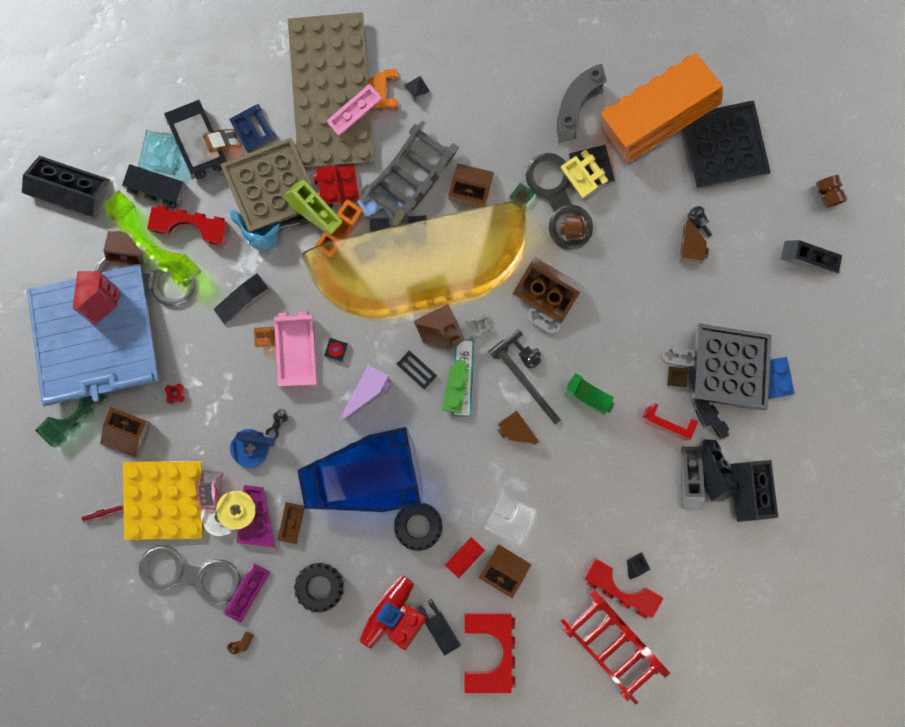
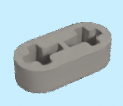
[527,307,561,334]
[661,346,695,367]

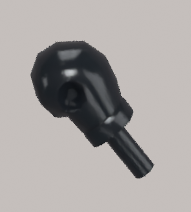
[687,206,713,237]
[514,340,542,369]

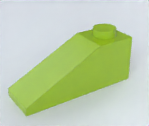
[283,179,343,235]

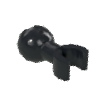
[265,409,288,439]

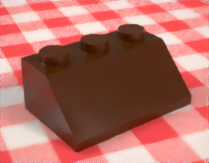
[512,257,584,324]

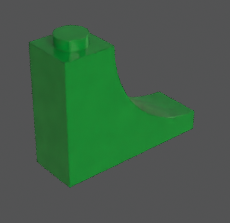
[563,373,615,415]

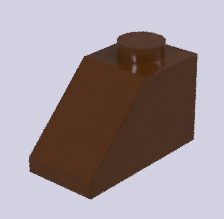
[679,220,709,264]
[103,231,144,265]
[497,411,539,445]

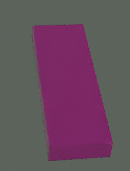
[223,562,270,623]

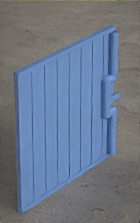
[26,264,159,407]

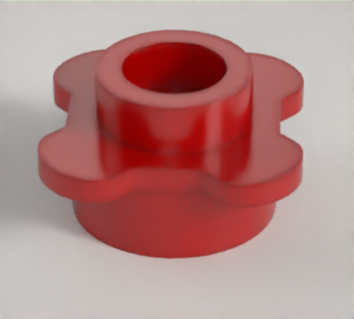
[165,384,185,404]

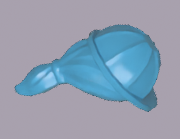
[229,210,281,250]

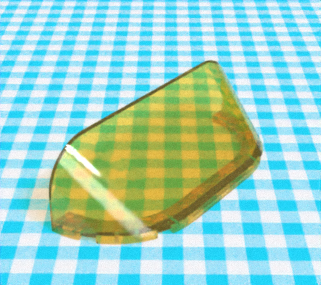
[301,201,528,319]

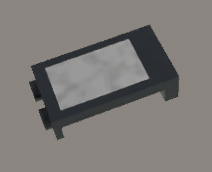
[164,100,227,180]

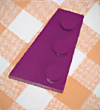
[236,485,275,548]

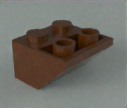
[448,163,494,209]
[100,407,151,458]
[479,544,531,599]

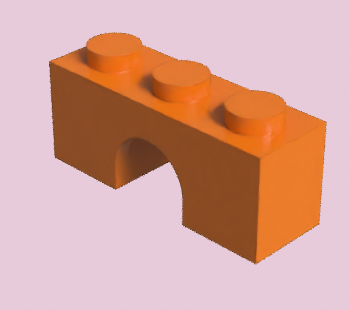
[314,199,364,260]

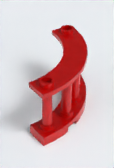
[561,590,670,705]

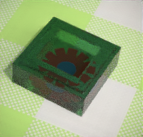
[509,182,535,209]

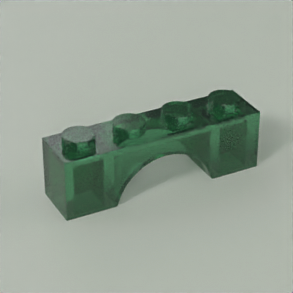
[35,392,110,447]

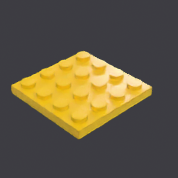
[123,461,203,540]

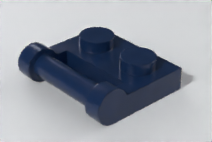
[229,104,277,153]

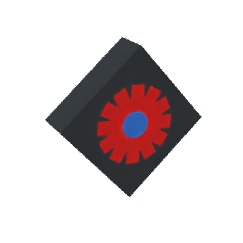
[324,338,348,362]

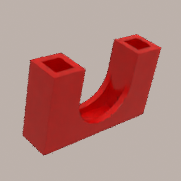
[464,613,515,693]

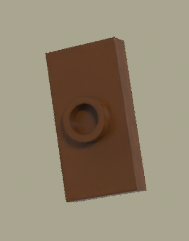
[278,502,305,544]

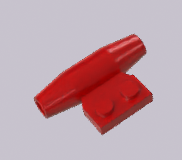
[359,575,427,651]

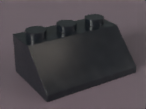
[730,460,778,522]

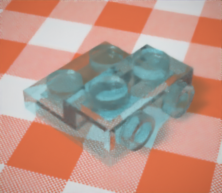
[138,130,182,176]

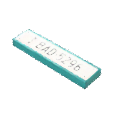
[452,340,474,417]

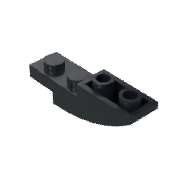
[688,366,729,440]

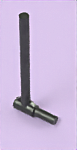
[488,329,561,425]

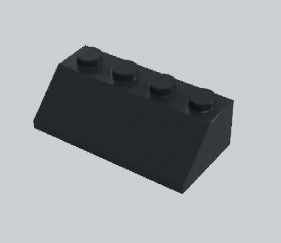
[22,155,110,217]

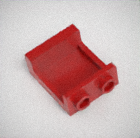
[642,403,698,441]

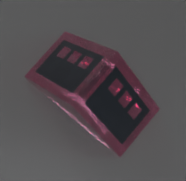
[195,471,224,510]

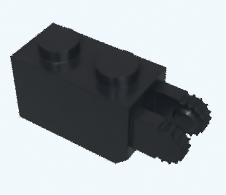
[418,599,461,656]

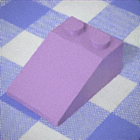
[341,365,391,420]

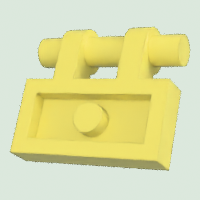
[560,150,608,199]

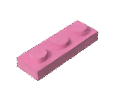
[326,84,383,137]

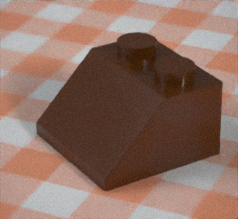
[413,304,465,349]

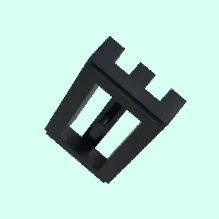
[396,350,437,390]

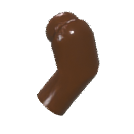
[227,631,254,654]

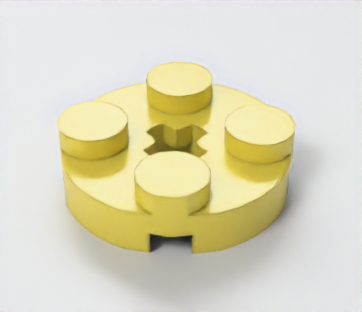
[216,491,256,530]

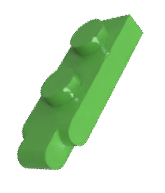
[442,360,469,413]

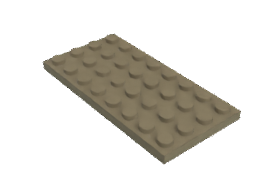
[288,12,374,169]

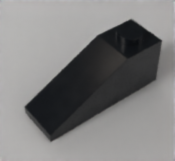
[781,240,842,274]
[213,273,271,325]

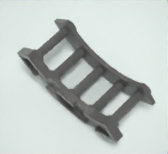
[360,121,459,227]

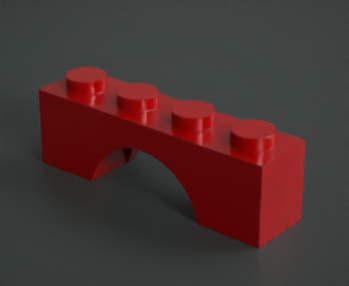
[147,205,229,247]
[583,558,664,619]

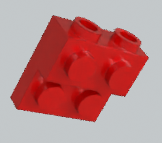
[313,164,360,206]

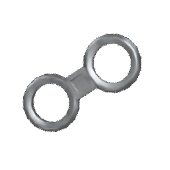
[95,256,195,306]
[139,545,241,605]

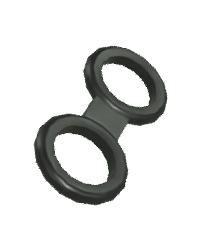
[525,152,594,249]

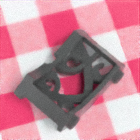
[556,64,607,143]

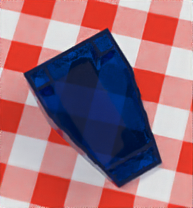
[297,427,423,512]

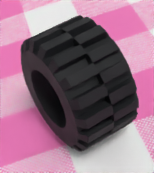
[394,502,443,551]
[294,563,344,613]

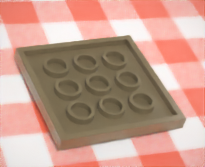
[220,138,314,233]

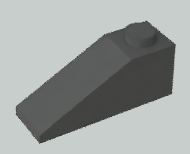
[681,446,705,509]

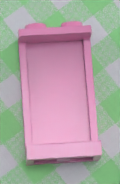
[274,312,317,387]

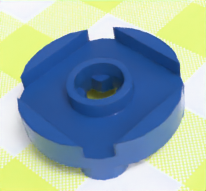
[230,429,269,468]

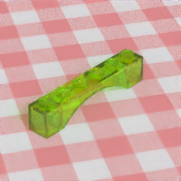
[102,190,202,287]

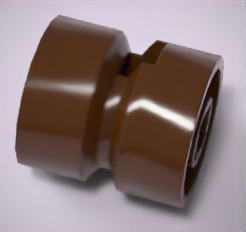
[816,175,848,208]

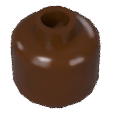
[560,215,589,241]

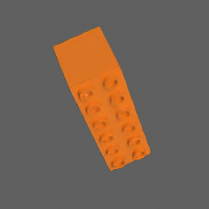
[600,53,723,164]

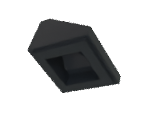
[404,76,430,101]
[627,552,651,580]

